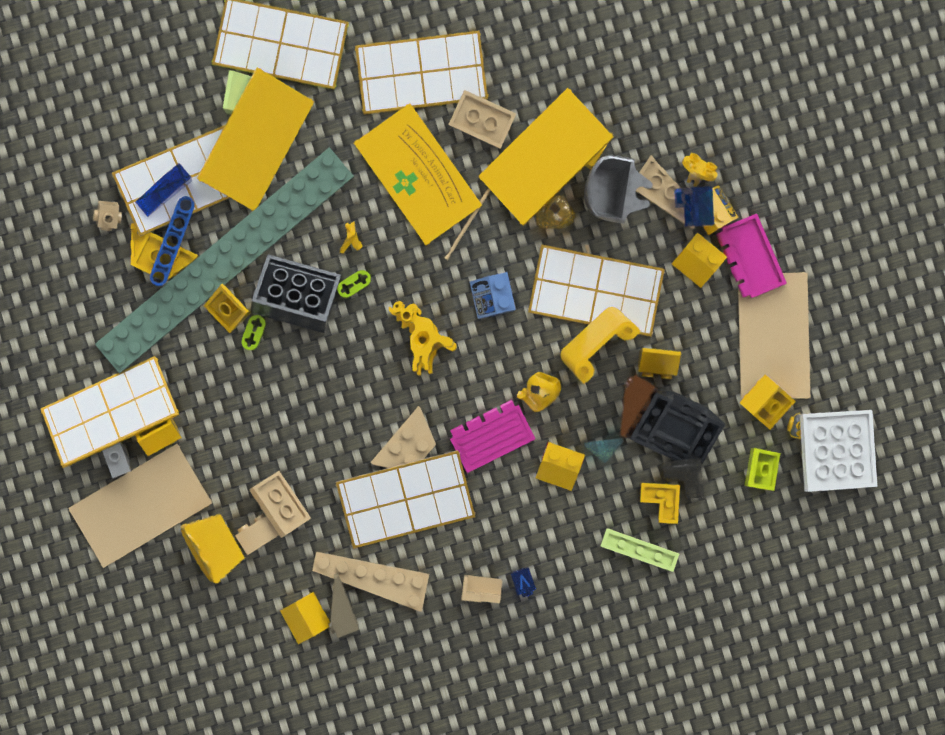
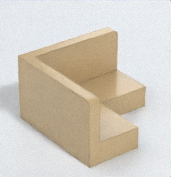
[462,575,502,603]

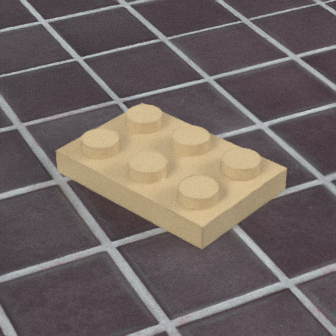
[448,90,516,149]
[249,471,311,538]

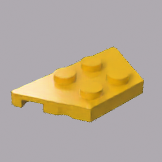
[131,223,199,281]

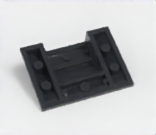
[630,391,725,471]

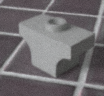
[102,442,131,478]

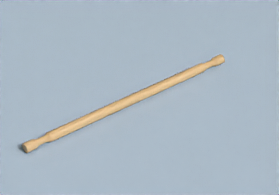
[445,188,491,260]

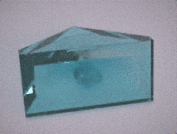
[584,438,623,463]

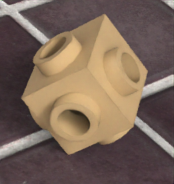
[93,201,122,231]

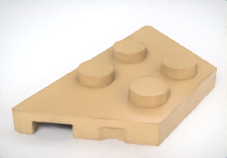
[371,406,436,468]

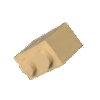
[235,514,279,555]

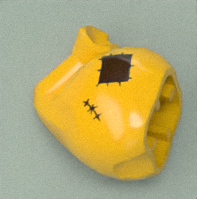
[517,372,561,412]

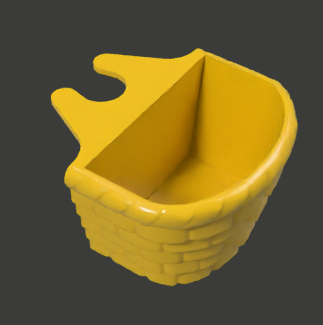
[180,514,245,583]

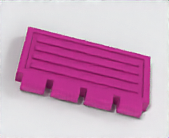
[716,214,787,299]
[450,400,535,473]

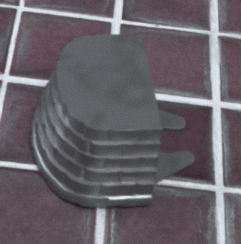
[584,155,653,224]

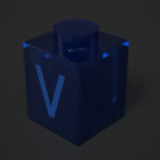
[510,567,536,597]

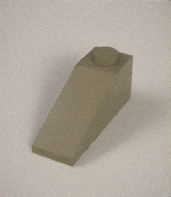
[328,573,359,638]

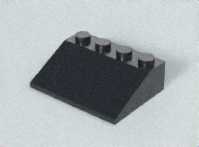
[250,255,341,333]

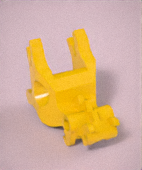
[388,301,457,376]

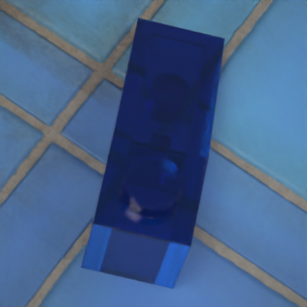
[135,163,192,217]

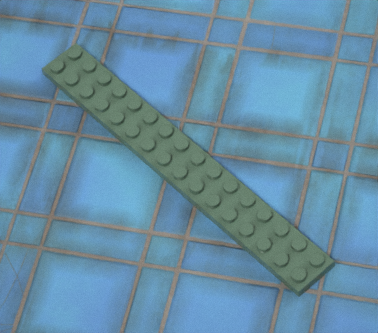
[95,147,354,373]

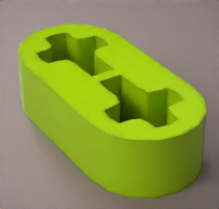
[337,270,371,298]
[242,315,266,350]

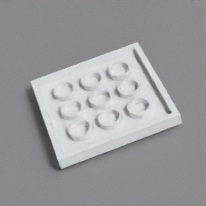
[799,410,877,492]

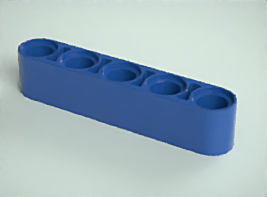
[150,196,195,286]

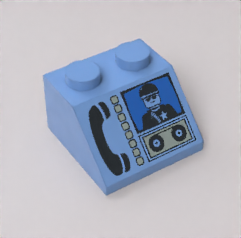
[470,272,516,319]

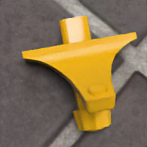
[340,222,363,254]

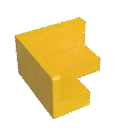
[640,483,680,524]

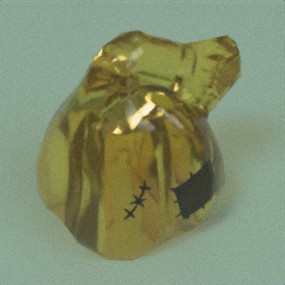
[536,195,576,229]

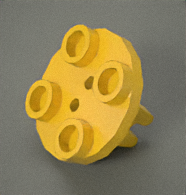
[682,153,718,187]

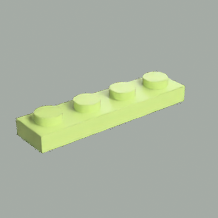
[600,528,679,572]

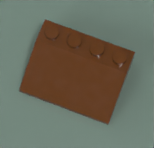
[620,375,660,439]

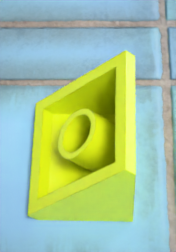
[745,448,781,491]

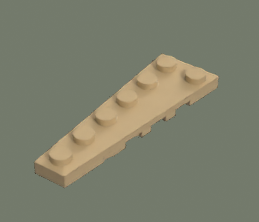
[312,552,429,612]

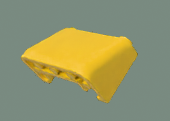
[560,307,641,384]

